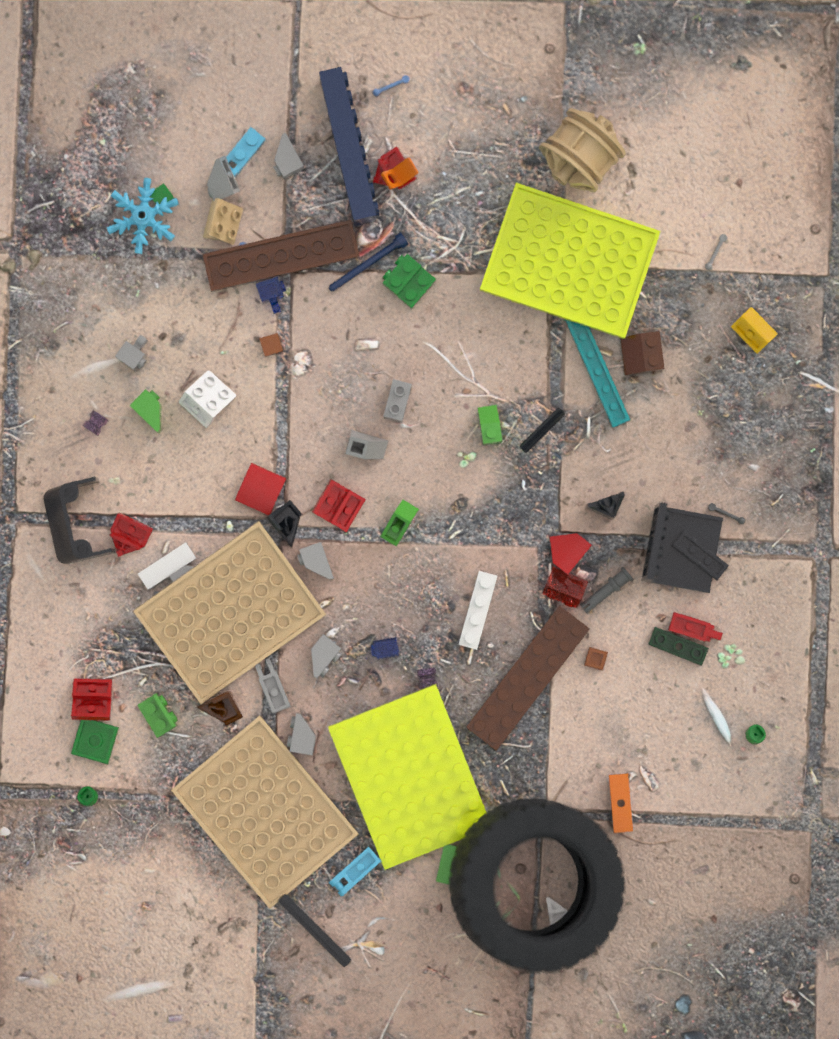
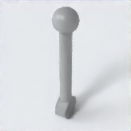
[705,234,727,270]

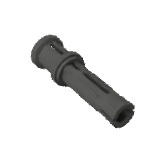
[580,567,634,614]

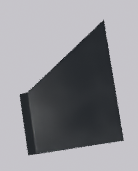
[586,491,625,520]
[266,500,302,548]

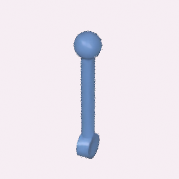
[373,75,409,96]

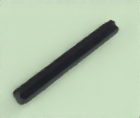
[278,894,351,967]

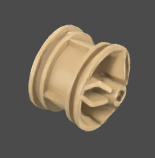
[539,108,626,193]

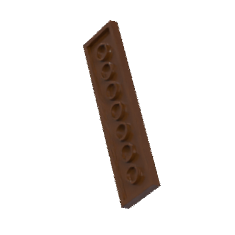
[202,220,360,292]
[466,605,590,751]

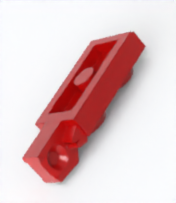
[668,612,723,642]

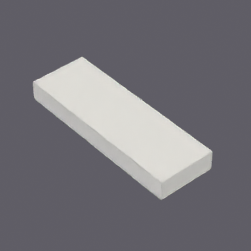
[138,542,197,590]

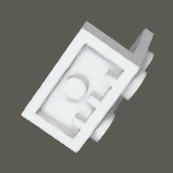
[179,370,236,428]

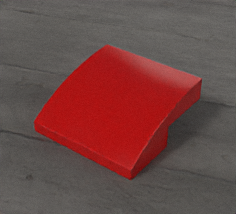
[235,463,286,515]
[312,479,366,532]
[71,679,112,721]

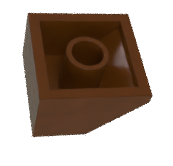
[620,331,665,376]

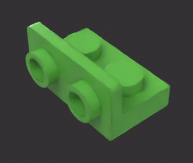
[137,693,178,738]

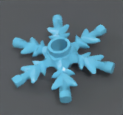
[107,178,179,254]

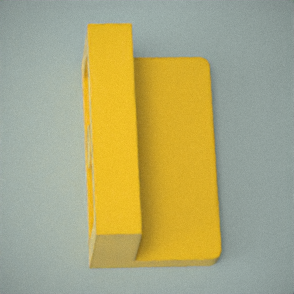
[730,307,777,354]

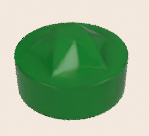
[745,724,766,745]
[77,786,98,807]

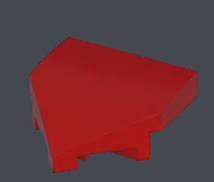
[373,146,417,189]
[109,512,153,557]
[550,533,592,575]

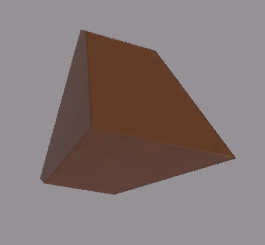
[196,691,243,725]

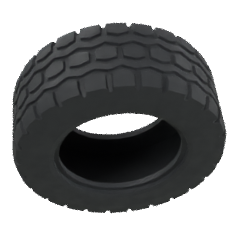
[449,798,625,973]

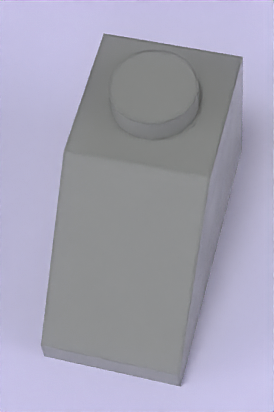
[274,133,304,180]
[207,156,240,201]
[297,542,334,580]

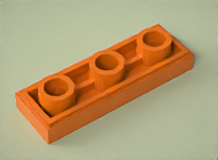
[608,773,633,833]

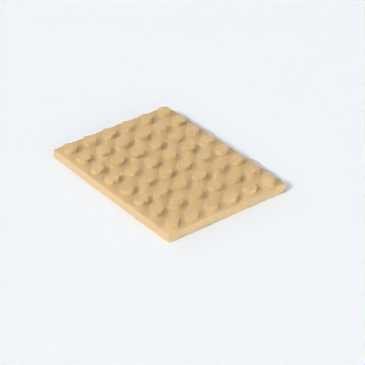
[133,521,326,704]
[171,716,359,909]

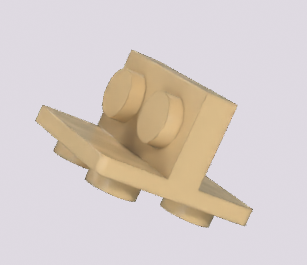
[203,198,243,245]

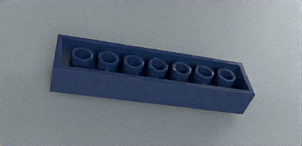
[319,67,379,226]

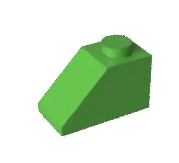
[130,389,162,433]
[478,405,502,446]
[380,500,419,547]

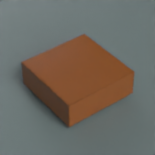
[259,333,283,357]
[584,647,608,671]

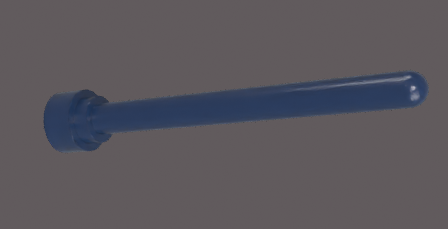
[329,232,409,292]

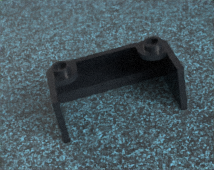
[43,477,115,564]

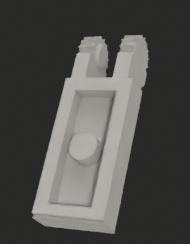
[255,657,291,714]

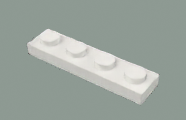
[458,571,497,650]

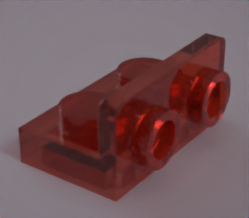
[542,567,588,608]

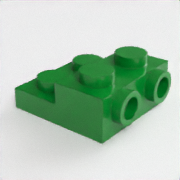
[382,254,436,309]

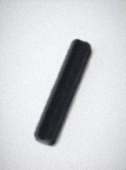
[520,408,565,453]

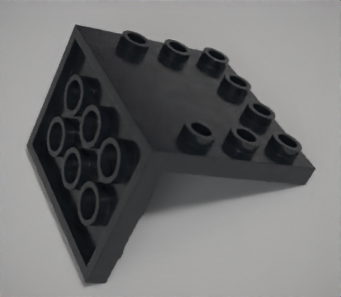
[641,502,723,593]

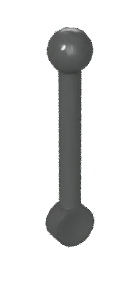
[708,503,745,525]

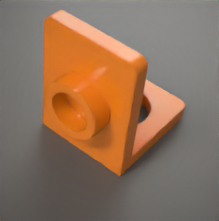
[381,157,419,190]

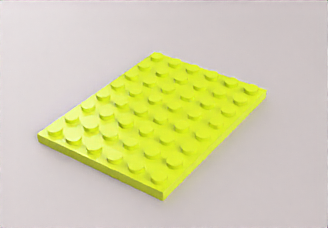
[480,183,661,339]
[328,684,486,870]

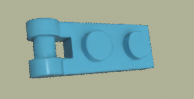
[226,127,266,177]
[328,846,381,897]

